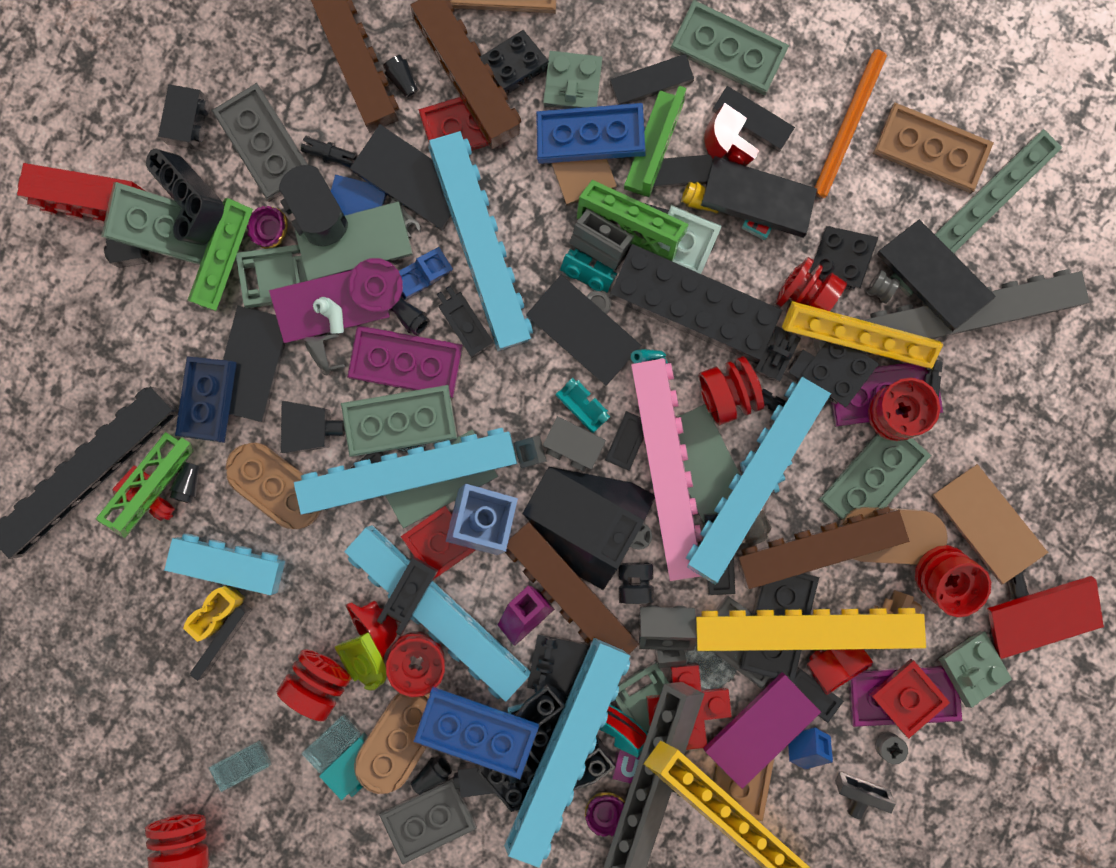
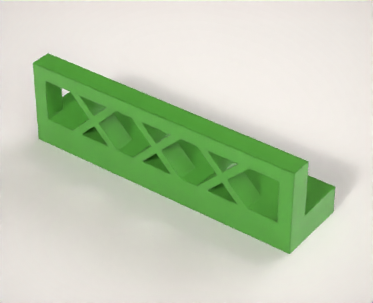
[624,86,687,198]
[577,180,689,262]
[187,198,253,311]
[96,432,193,538]

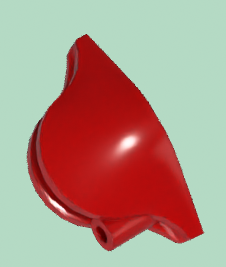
[345,601,397,660]

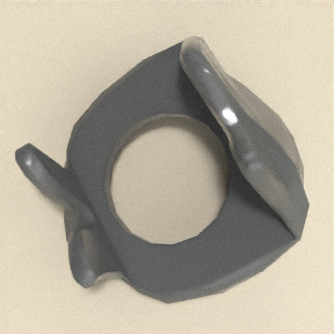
[304,333,345,376]

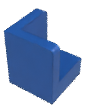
[788,728,833,769]

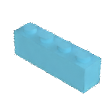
[164,533,285,595]

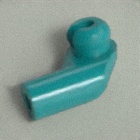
[631,349,668,364]

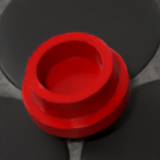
[149,496,175,521]

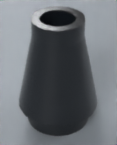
[383,55,419,98]
[390,297,430,335]
[169,462,200,504]
[411,756,452,795]

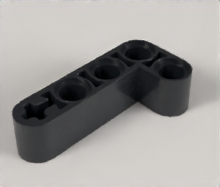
[146,148,224,245]

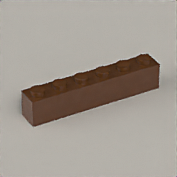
[311,0,400,133]
[410,0,522,149]
[736,506,910,589]
[505,521,639,654]

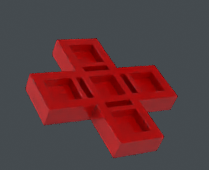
[646,663,732,750]

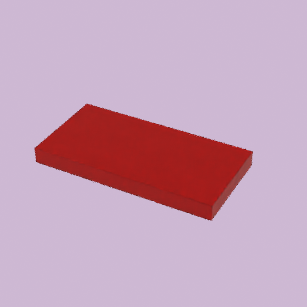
[987,576,1104,659]

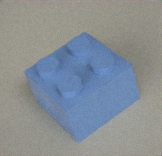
[446,484,518,555]

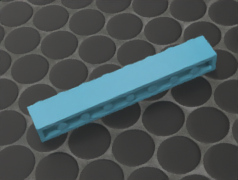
[428,131,533,352]
[686,377,831,585]
[294,428,518,515]
[344,525,531,702]
[504,638,630,868]

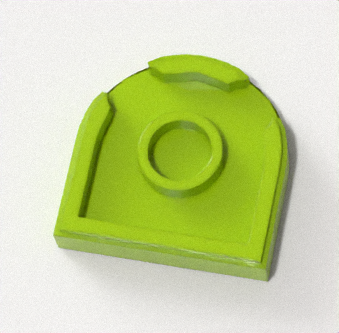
[335,633,387,691]

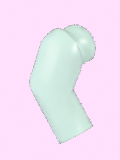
[313,297,344,333]

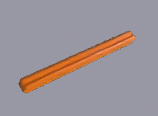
[814,49,887,199]

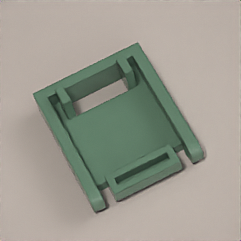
[236,245,307,308]
[615,661,669,732]

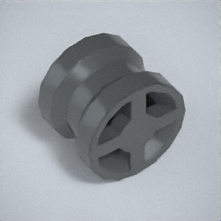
[866,270,900,304]
[630,523,652,550]
[875,732,908,764]

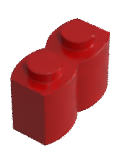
[807,649,873,695]

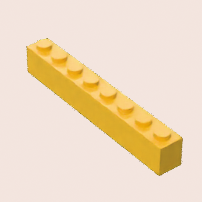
[696,608,926,651]
[644,740,810,868]

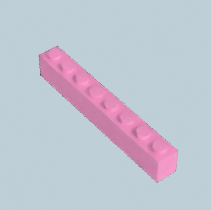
[631,358,703,581]

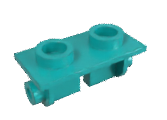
[560,249,618,293]
[555,378,610,433]

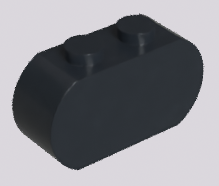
[279,165,348,246]

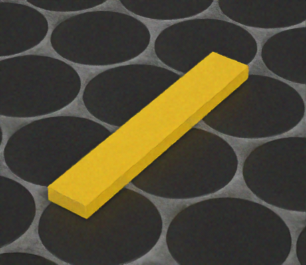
[782,301,943,369]

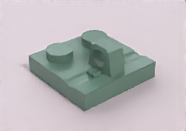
[543,51,602,109]
[939,631,1012,708]

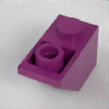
[497,585,555,646]

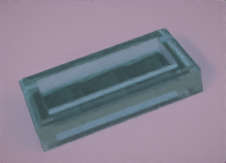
[302,714,361,773]
[209,740,272,792]

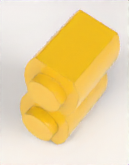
[183,585,244,642]

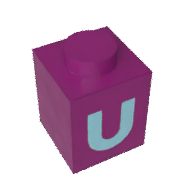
[611,748,641,784]

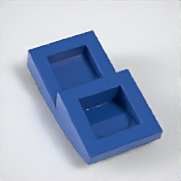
[399,247,453,300]

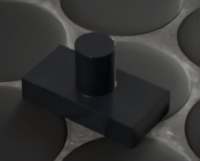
[835,771,896,819]

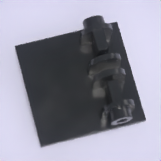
[480,30,549,94]
[809,226,878,291]
[801,341,879,408]
[527,634,590,697]

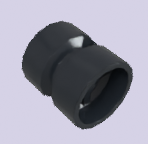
[618,562,654,604]

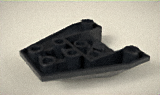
[522,466,655,590]
[477,684,616,812]

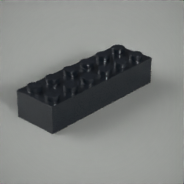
[609,244,783,363]

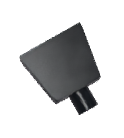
[280,401,345,454]

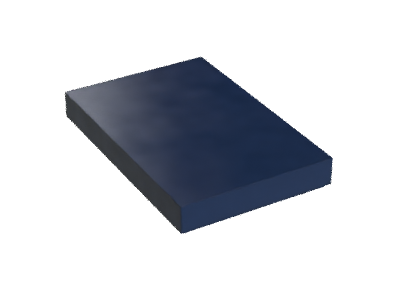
[175,356,237,443]

